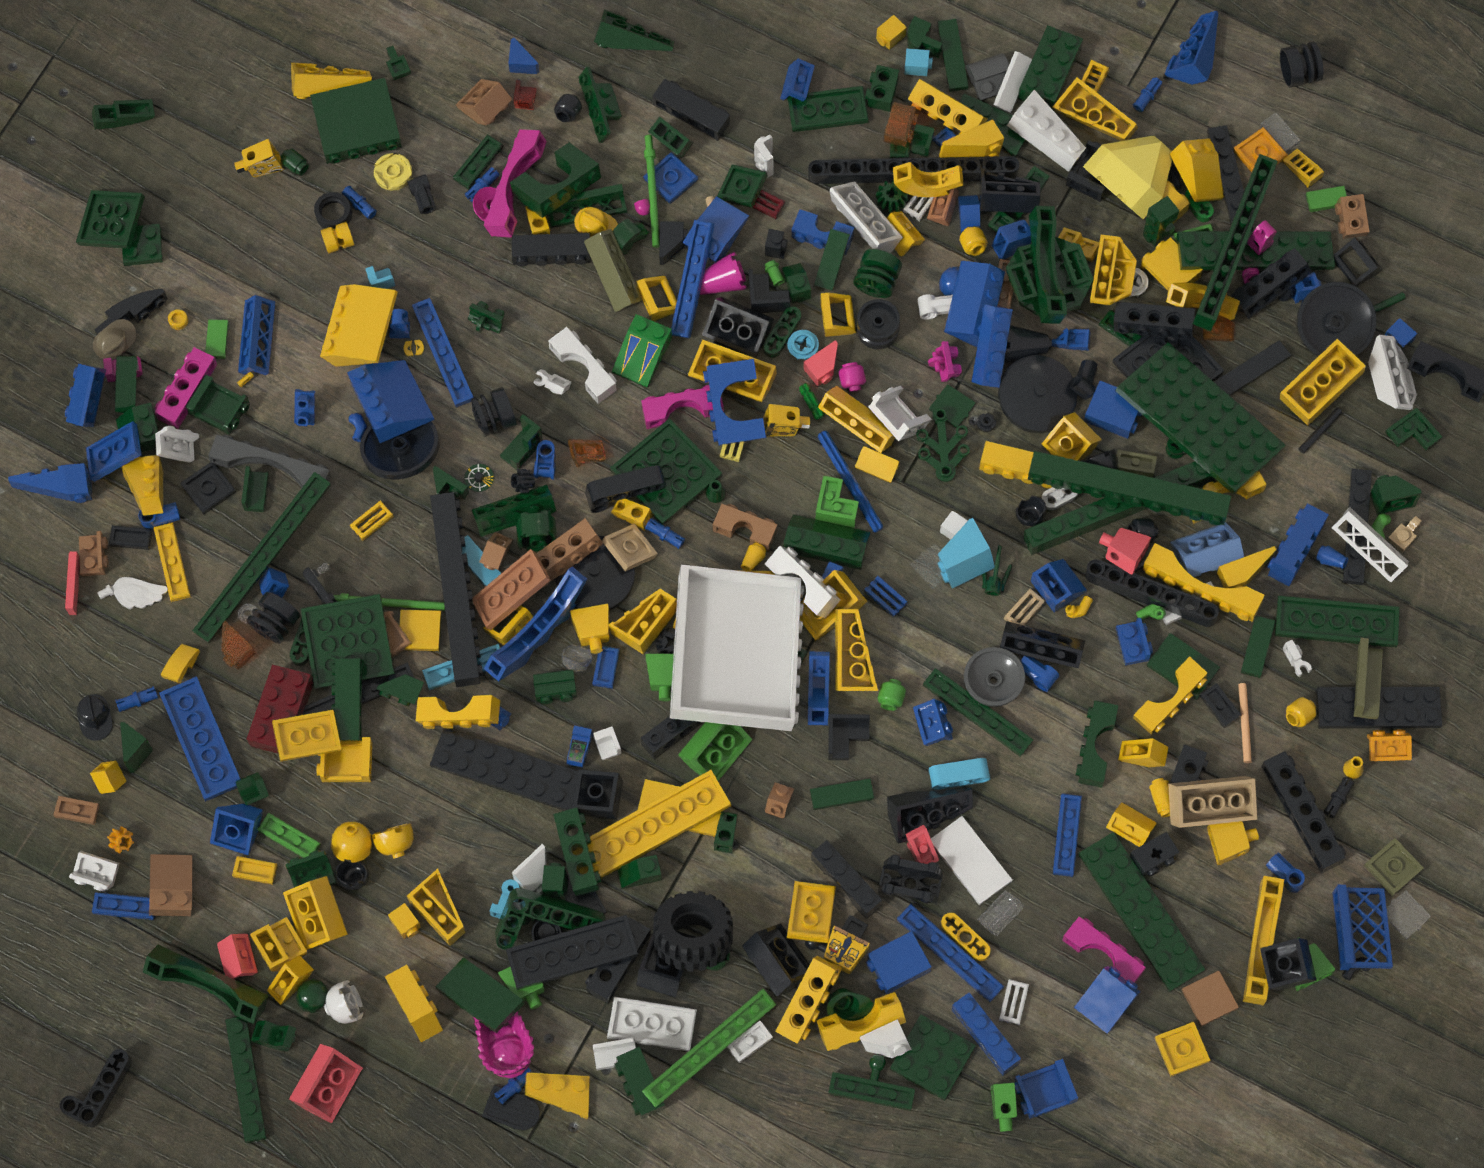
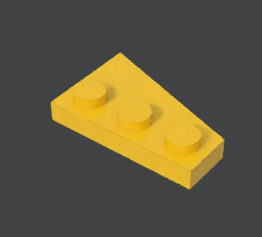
[525,1072,590,1119]

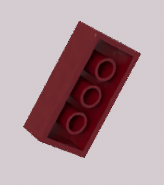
[246,664,314,754]

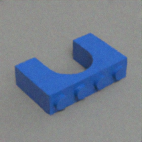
[703,359,766,446]

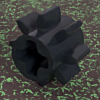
[511,469,535,493]

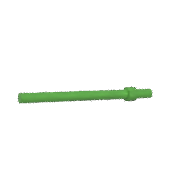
[644,135,660,248]
[333,593,445,610]

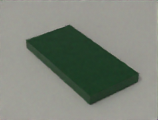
[787,86,869,132]
[435,957,525,1033]

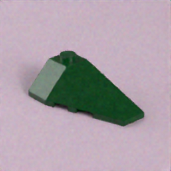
[594,9,675,51]

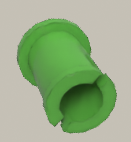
[765,260,785,287]

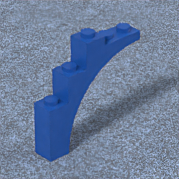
[484,567,587,682]

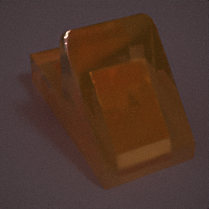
[1203,314,1234,342]
[568,439,606,467]

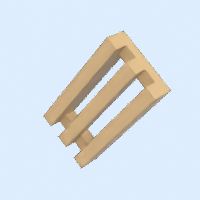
[1004,588,1045,626]

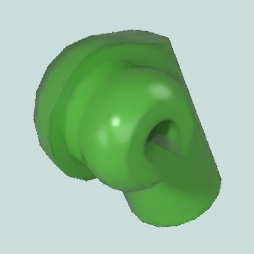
[1372,513,1391,540]

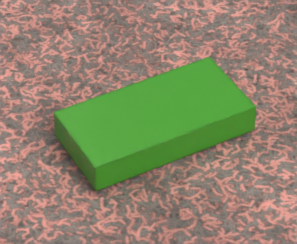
[1306,186,1347,212]
[205,319,229,359]

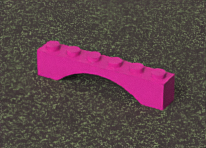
[484,129,547,237]

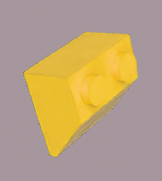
[1042,412,1102,461]

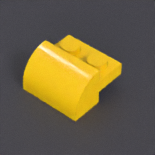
[250,917,307,972]

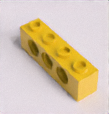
[908,79,988,134]
[775,955,839,1044]

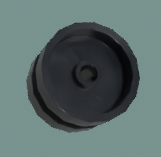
[856,299,900,349]

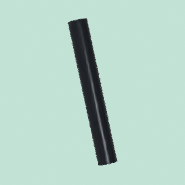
[1298,407,1342,454]

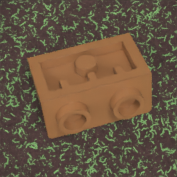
[79,531,109,577]

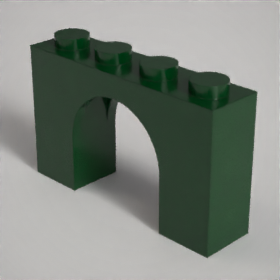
[510,142,601,218]

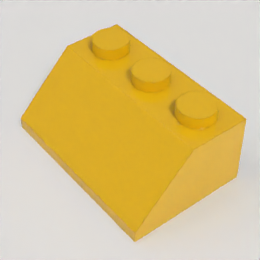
[283,876,348,950]

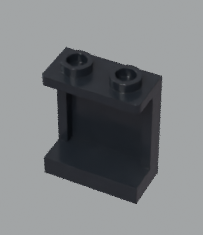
[1066,140,1108,202]

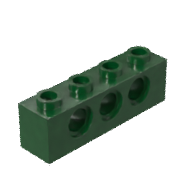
[553,807,601,896]

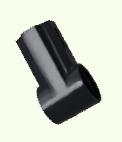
[407,174,436,214]
[1070,359,1098,400]

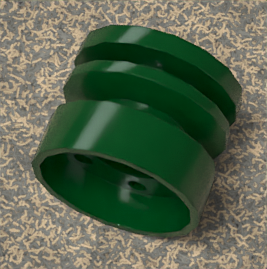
[853,249,902,298]

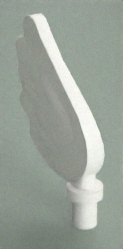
[97,577,168,609]

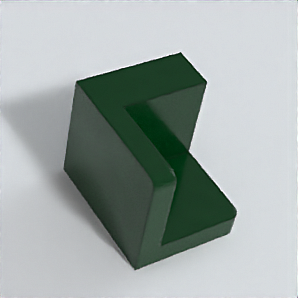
[910,124,935,157]
[235,772,269,805]

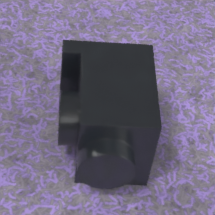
[765,229,788,259]

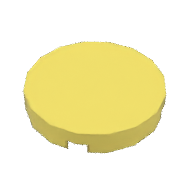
[374,153,412,191]

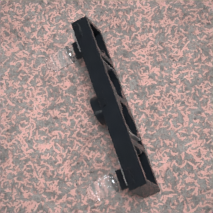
[302,563,337,604]

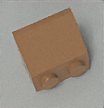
[456,79,512,125]

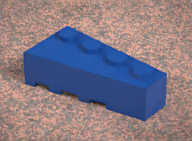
[1268,503,1329,586]

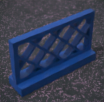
[1332,884,1393,970]

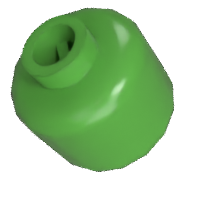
[877,679,906,711]

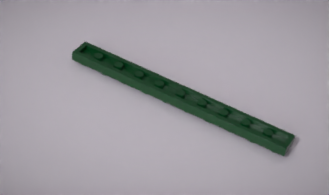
[192,472,331,643]

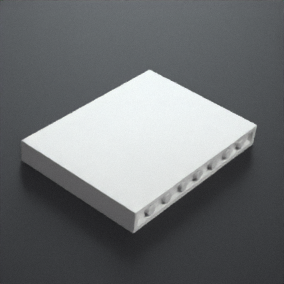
[670,565,804,731]

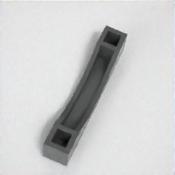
[208,435,331,498]

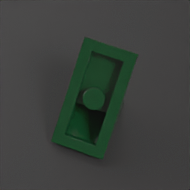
[433,466,469,499]

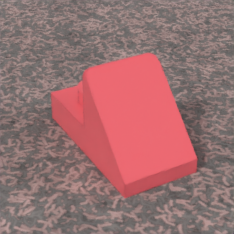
[905,825,939,864]

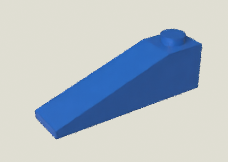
[1164,11,1218,85]
[8,463,92,503]

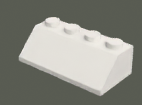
[830,182,903,253]

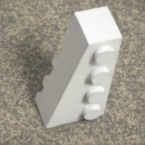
[1007,90,1086,172]

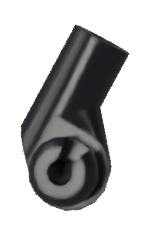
[1341,957,1371,981]

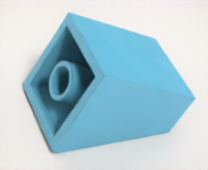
[937,518,995,588]

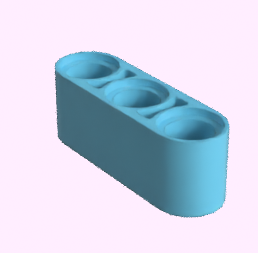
[929,758,990,790]

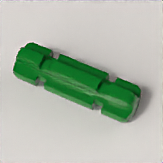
[799,383,824,420]

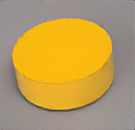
[168,309,188,330]

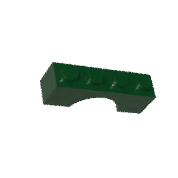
[1075,700,1119,788]

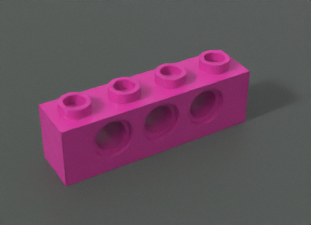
[154,347,217,429]

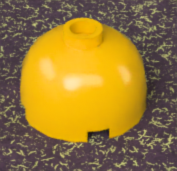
[331,821,372,863]
[371,823,414,859]

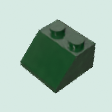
[116,403,159,452]
[1370,475,1422,515]

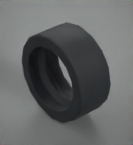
[314,192,352,229]

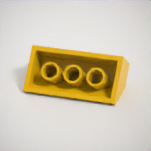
[688,339,777,402]

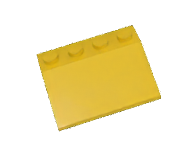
[320,284,398,367]

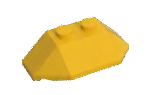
[1090,235,1137,305]

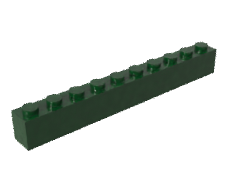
[1192,154,1278,331]
[1028,451,1231,525]
[1023,461,1214,556]

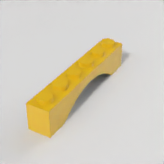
[1143,543,1265,622]
[1243,876,1284,1005]

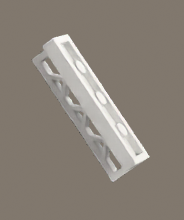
[1332,507,1409,582]

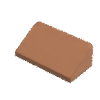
[927,188,959,226]

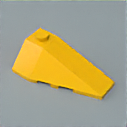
[291,63,372,99]

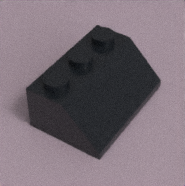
[702,297,774,358]
[742,923,810,997]

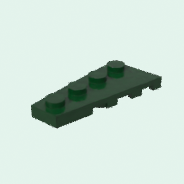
[959,93,1026,158]

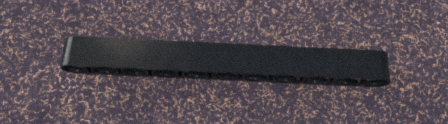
[808,156,1019,184]

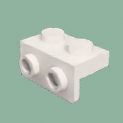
[754,135,774,178]
[155,426,199,463]
[69,851,120,891]

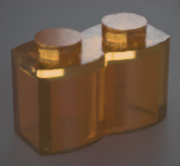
[884,102,919,147]

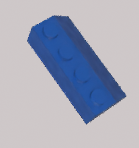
[944,261,1005,347]

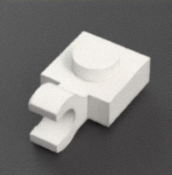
[533,369,571,395]
[1283,640,1312,677]

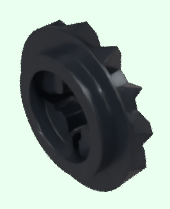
[656,628,675,654]

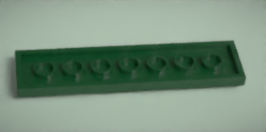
[1177,231,1335,270]
[1078,832,1205,992]

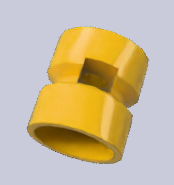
[320,222,354,254]

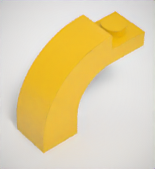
[893,162,963,198]
[1166,282,1240,320]

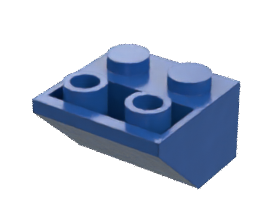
[1031,559,1087,613]

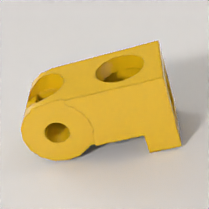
[525,206,550,235]
[611,499,653,531]

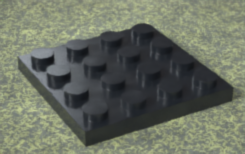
[1112,323,1224,381]

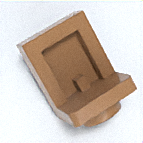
[765,782,794,818]

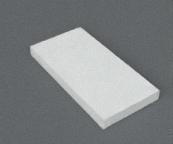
[931,816,1012,906]
[607,997,697,1051]

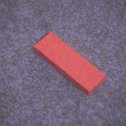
[65,551,80,615]

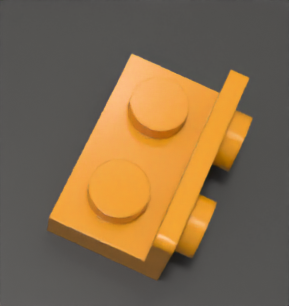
[1367,729,1412,761]

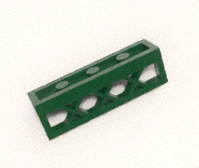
[548,184,627,228]
[472,484,557,537]

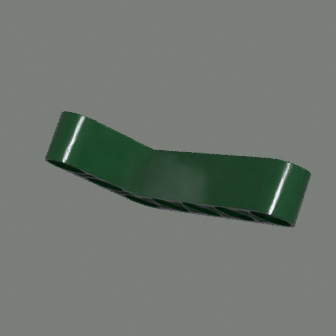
[495,888,606,950]

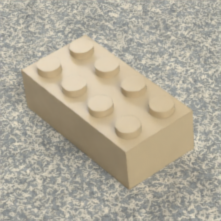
[1168,776,1257,828]

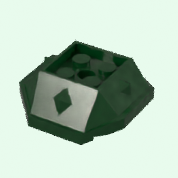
[1006,237,1093,317]

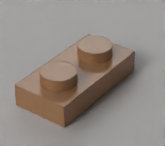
[53,796,100,825]

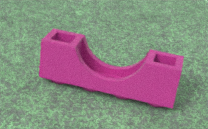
[641,385,724,429]
[1063,917,1146,983]

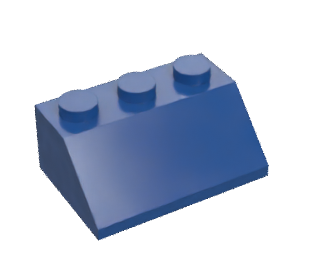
[65,363,106,427]

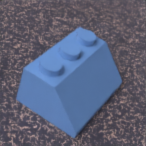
[1170,522,1244,577]

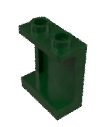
[186,375,250,435]

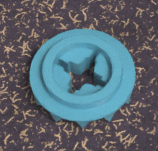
[787,330,819,360]

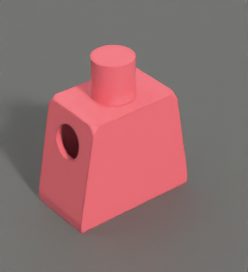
[1099,528,1151,575]

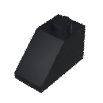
[659,221,688,265]

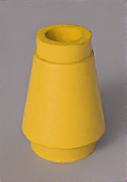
[741,543,766,572]
[1343,756,1364,779]

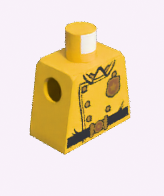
[763,404,810,436]

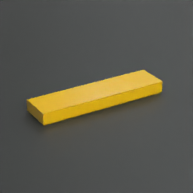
[153,522,191,602]

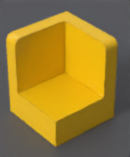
[90,761,126,794]

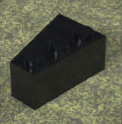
[979,167,1040,213]

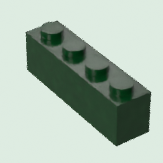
[331,658,362,741]

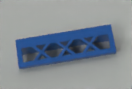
[238,295,275,375]

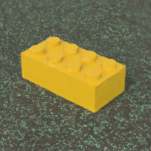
[1280,339,1366,426]

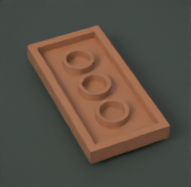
[473,549,551,630]

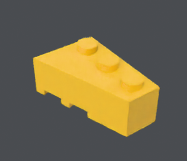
[121,455,163,516]
[608,589,677,655]
[407,869,466,946]
[385,964,443,1043]

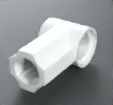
[917,294,953,320]

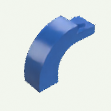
[808,651,830,725]

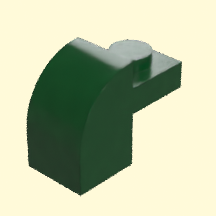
[907,16,943,58]
[613,218,649,255]
[251,1020,296,1052]

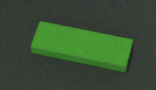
[257,813,321,858]

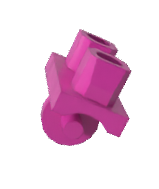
[928,341,962,382]

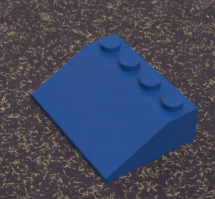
[347,360,435,443]

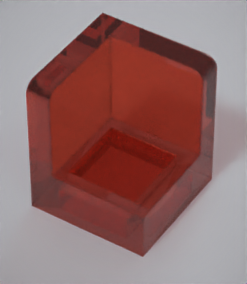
[513,79,537,110]

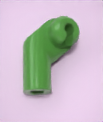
[1135,604,1166,620]

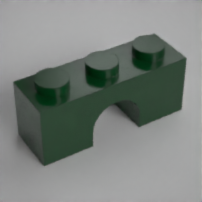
[1143,196,1179,247]

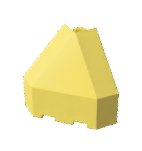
[1083,136,1172,219]

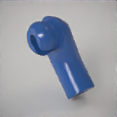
[349,413,367,442]

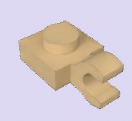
[1388,516,1422,552]

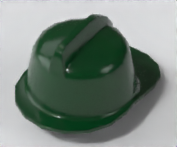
[827,988,874,1021]

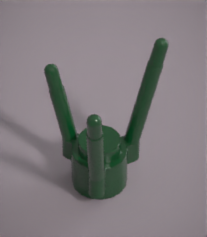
[982,545,1013,596]

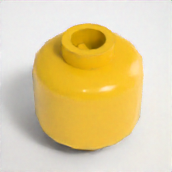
[959,227,988,256]
[1286,697,1316,727]

